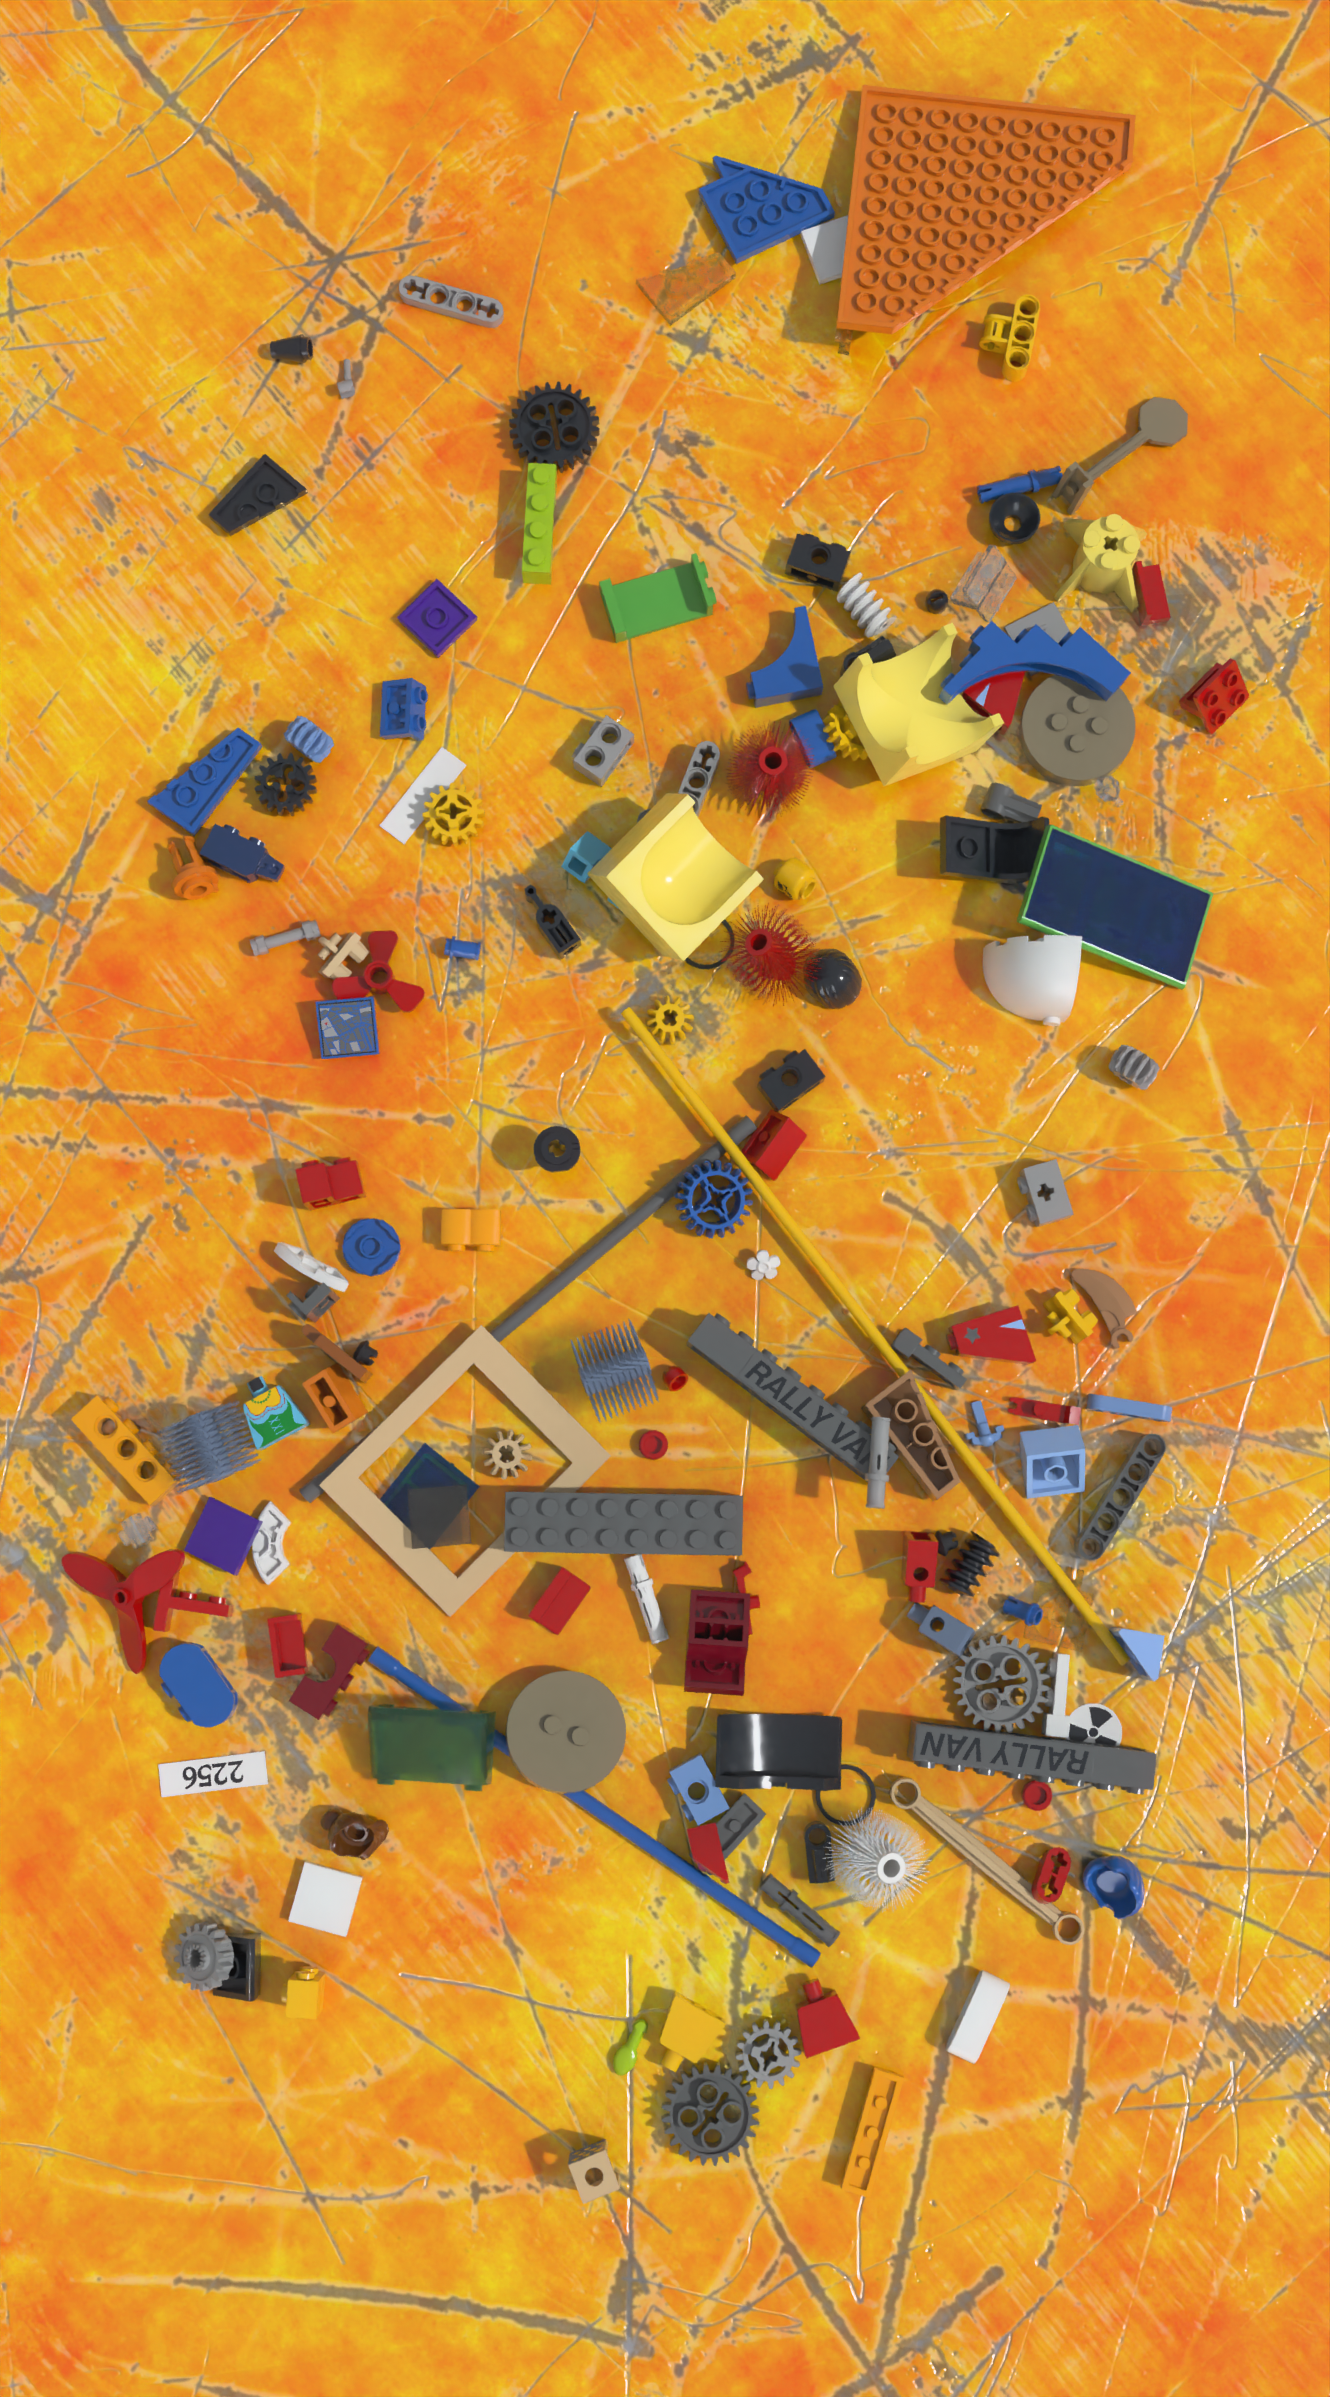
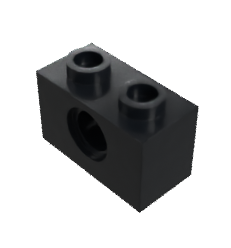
[785,534,851,592]
[757,1049,826,1113]

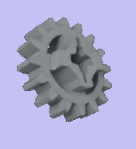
[735,2019,801,2089]

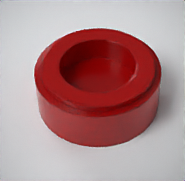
[639,1430,668,1460]
[1021,1780,1052,1811]

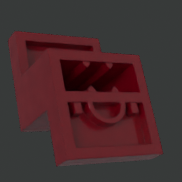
[684,1589,750,1696]

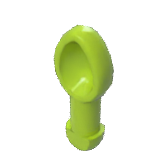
[613,2019,648,2076]

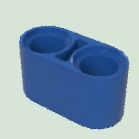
[789,709,837,768]

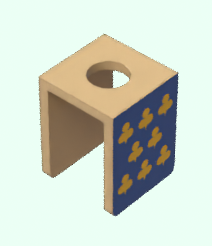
[568,2139,621,2204]

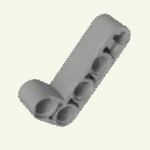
[637,741,720,823]

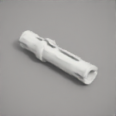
[624,1554,669,1644]

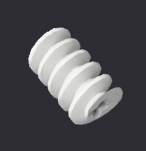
[837,572,897,638]

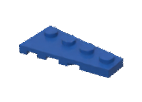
[147,728,262,836]

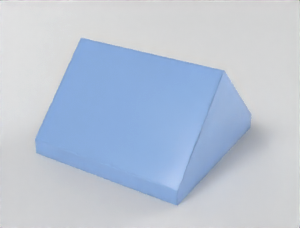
[1109,1627,1165,1682]

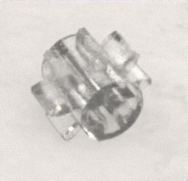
[118,1513,157,1550]

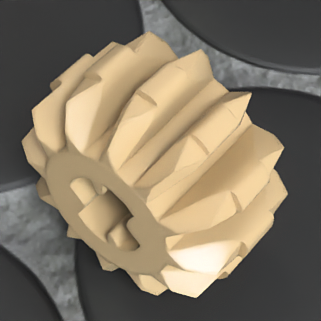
[482,1429,532,1480]

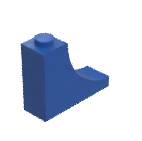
[746,606,823,708]

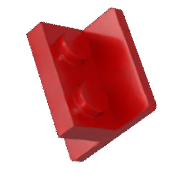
[1179,658,1249,734]

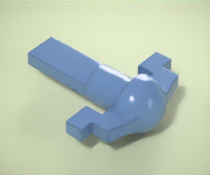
[965,1401,1005,1447]

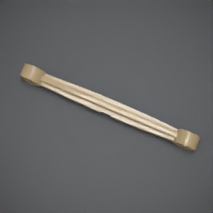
[890,1777,1084,1945]

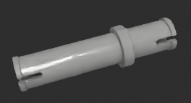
[865,1417,891,1509]

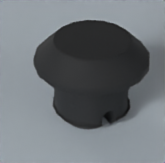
[353,1340,378,1366]
[935,1531,958,1556]

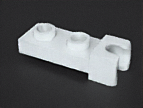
[1042,1653,1070,1738]

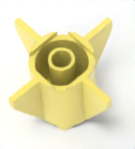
[1054,514,1147,612]

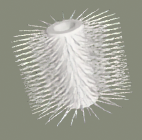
[823,1807,932,1913]

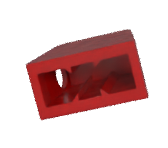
[901,1531,938,1603]
[796,1978,860,2059]

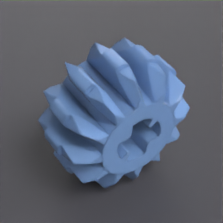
[284,716,334,763]

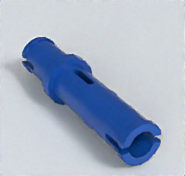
[977,466,1063,504]

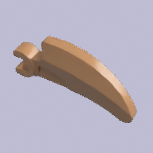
[1071,1269,1137,1349]

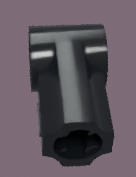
[840,636,896,677]
[803,1821,835,1884]

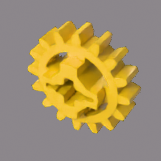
[823,701,868,761]
[422,783,485,847]

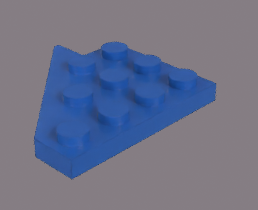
[699,156,835,264]

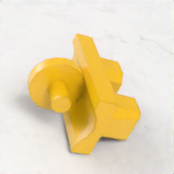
[1043,1288,1098,1345]

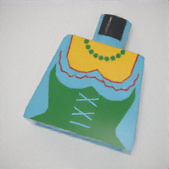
[243,1376,310,1451]

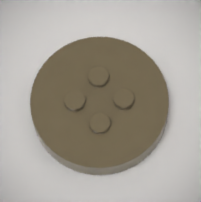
[1019,675,1135,786]

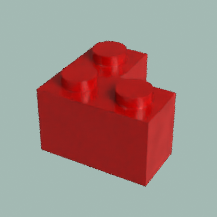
[295,1157,366,1211]

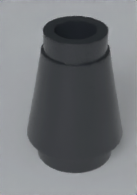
[270,334,313,363]

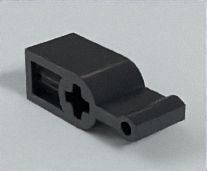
[524,885,581,960]

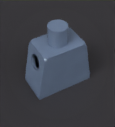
[907,1602,976,1658]

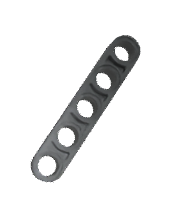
[1074,1434,1166,1560]

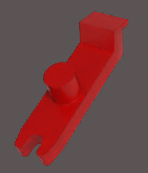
[1007,1397,1081,1425]
[732,1561,760,1635]

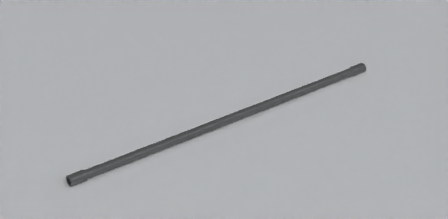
[299,1116,757,1503]

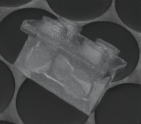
[950,544,1017,623]

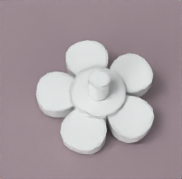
[747,1250,780,1280]

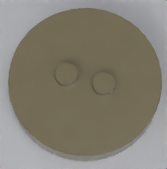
[505,1671,626,1794]

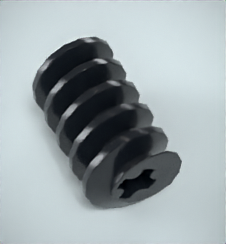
[939,1531,1000,1597]

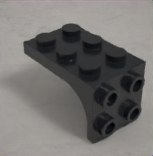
[940,815,1051,885]

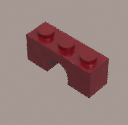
[289,1623,370,1720]

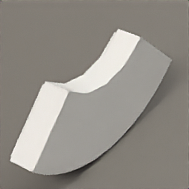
[274,1242,349,1292]
[252,1501,292,1585]

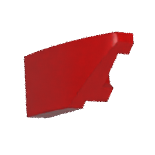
[686,1822,730,1884]

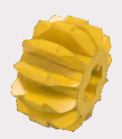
[645,996,694,1045]

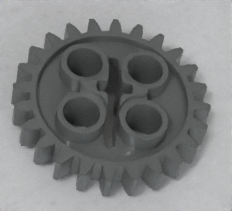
[661,2062,759,2166]

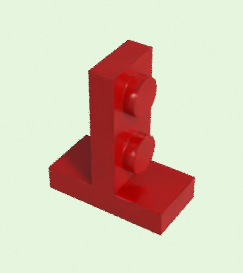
[153,1572,234,1632]

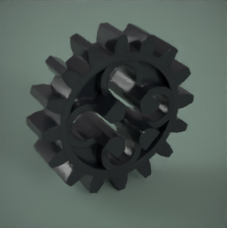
[254,753,317,816]

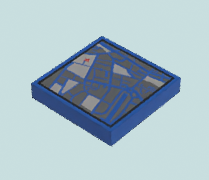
[316,996,380,1059]

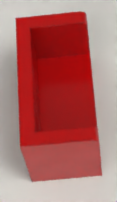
[267,1613,309,1678]

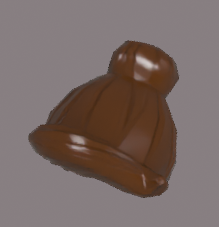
[321,1808,389,1860]

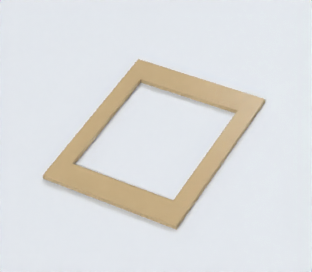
[319,1325,611,1617]

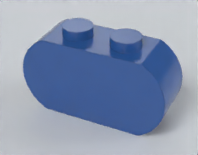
[159,1643,238,1727]

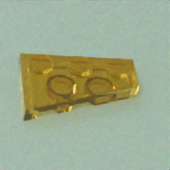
[636,252,736,326]

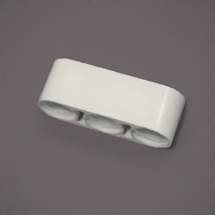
[946,1970,1010,2064]

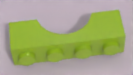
[522,463,557,585]

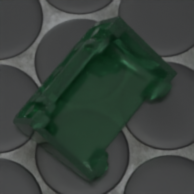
[368,1704,496,1791]

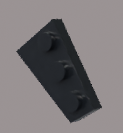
[208,454,308,536]

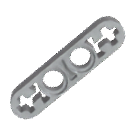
[399,275,504,328]

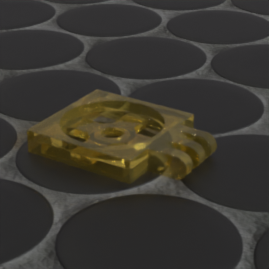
[1023,1564,1095,1652]

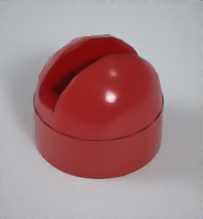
[662,1366,688,1392]

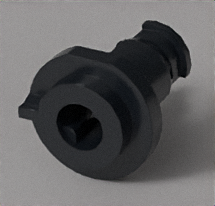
[534,1126,581,1173]

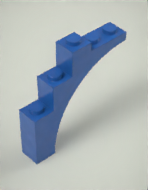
[939,621,1131,705]

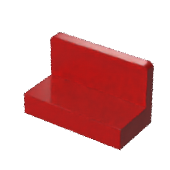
[1132,561,1171,626]
[741,1109,807,1181]
[528,1567,591,1635]

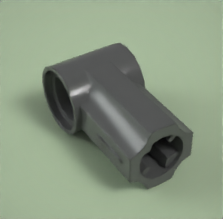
[980,783,1042,823]

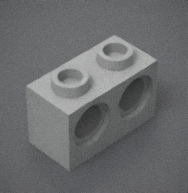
[572,715,634,787]

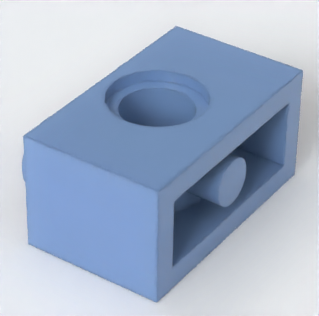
[667,1753,729,1826]

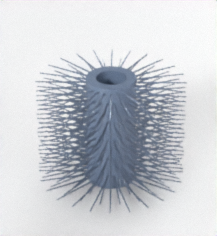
[571,1319,659,1422]
[155,1401,261,1493]

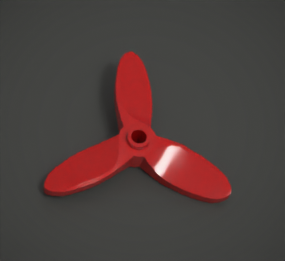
[61,1549,185,1674]

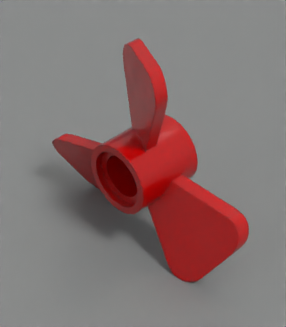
[332,930,425,1013]

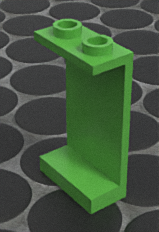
[599,553,717,643]

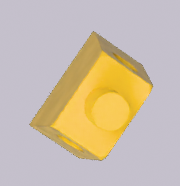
[659,1991,726,2072]

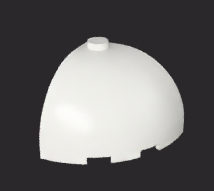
[983,935,1082,1026]

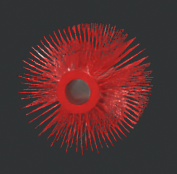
[726,719,815,819]
[720,903,821,1007]

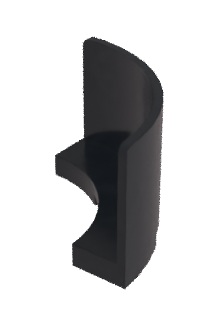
[715,1714,842,1791]

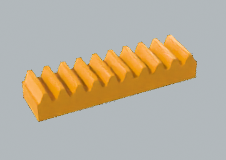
[840,2067,904,2198]

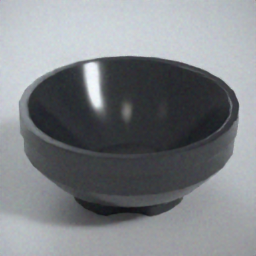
[989,493,1040,544]

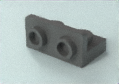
[286,1282,340,1322]

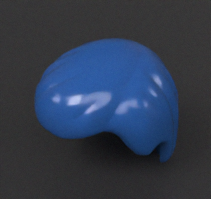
[1083,1855,1145,1919]

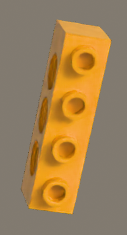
[71,1395,181,1506]

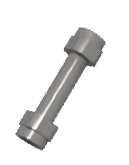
[250,920,321,956]

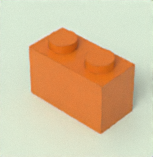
[302,1363,368,1434]

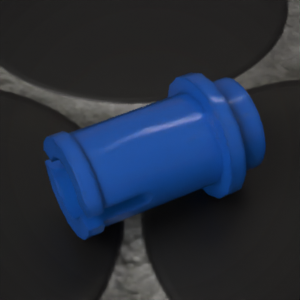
[444,936,481,961]
[1003,1596,1043,1626]

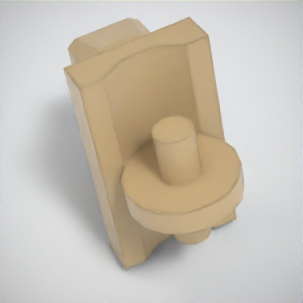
[318,932,369,980]

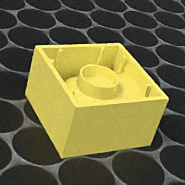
[587,793,764,961]

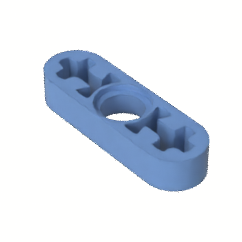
[1086,1394,1172,1422]

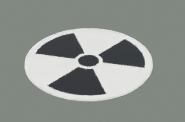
[1066,1703,1122,1746]

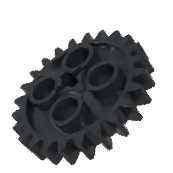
[509,382,600,473]

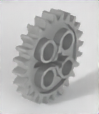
[953,1635,1051,1733]

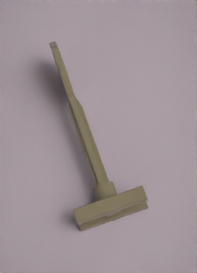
[1052,397,1188,515]

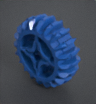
[674,1160,753,1238]

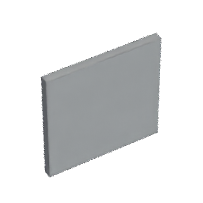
[1004,602,1070,676]

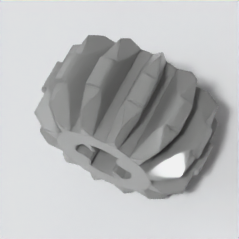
[1108,1045,1160,1090]

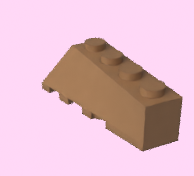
[861,1370,961,1501]

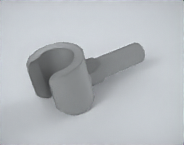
[337,359,355,399]

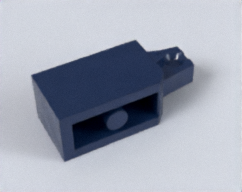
[199,824,285,883]

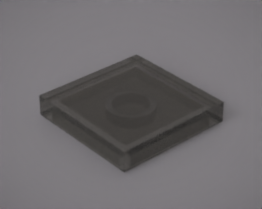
[407,1484,471,1549]

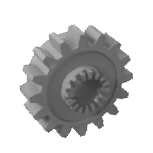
[174,1922,234,1992]

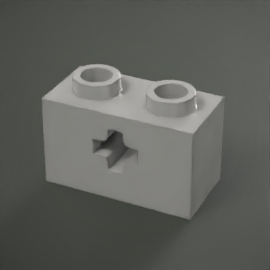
[1017,1159,1074,1227]

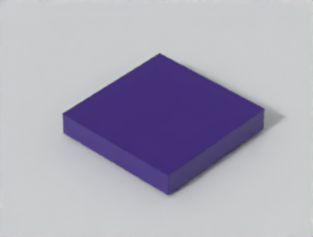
[397,579,478,658]
[184,1497,263,1576]

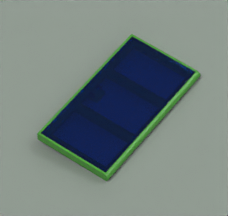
[1017,824,1214,990]

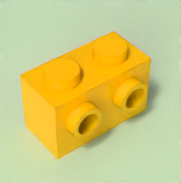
[281,1966,326,2019]

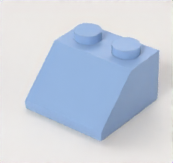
[1020,1425,1085,1499]

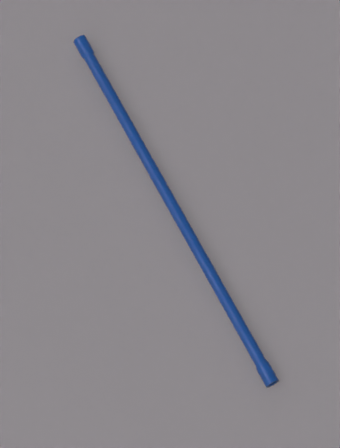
[368,1646,821,1968]

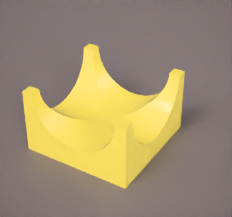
[833,623,1004,786]

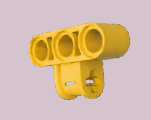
[979,294,1040,382]

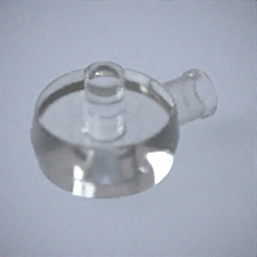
[1095,775,1124,808]

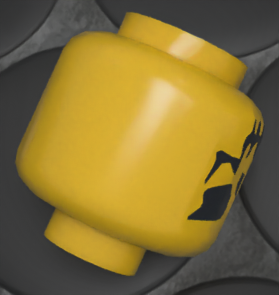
[773,858,817,900]

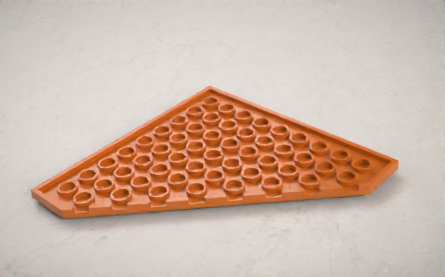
[836,85,1136,334]

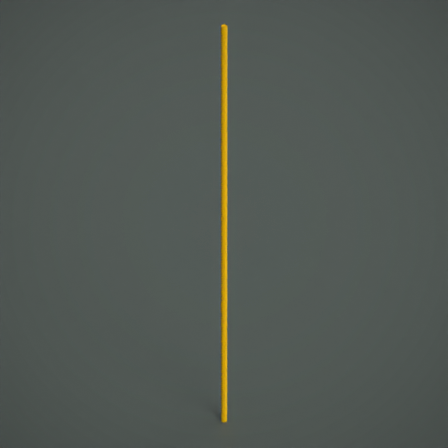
[621,1007,1130,1666]

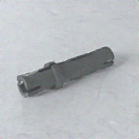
[759,1873,840,1947]

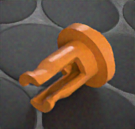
[167,835,219,900]

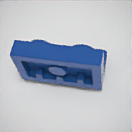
[380,678,428,741]

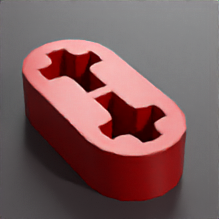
[1031,1847,1071,1904]

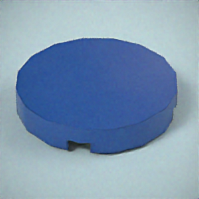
[343,1218,401,1277]

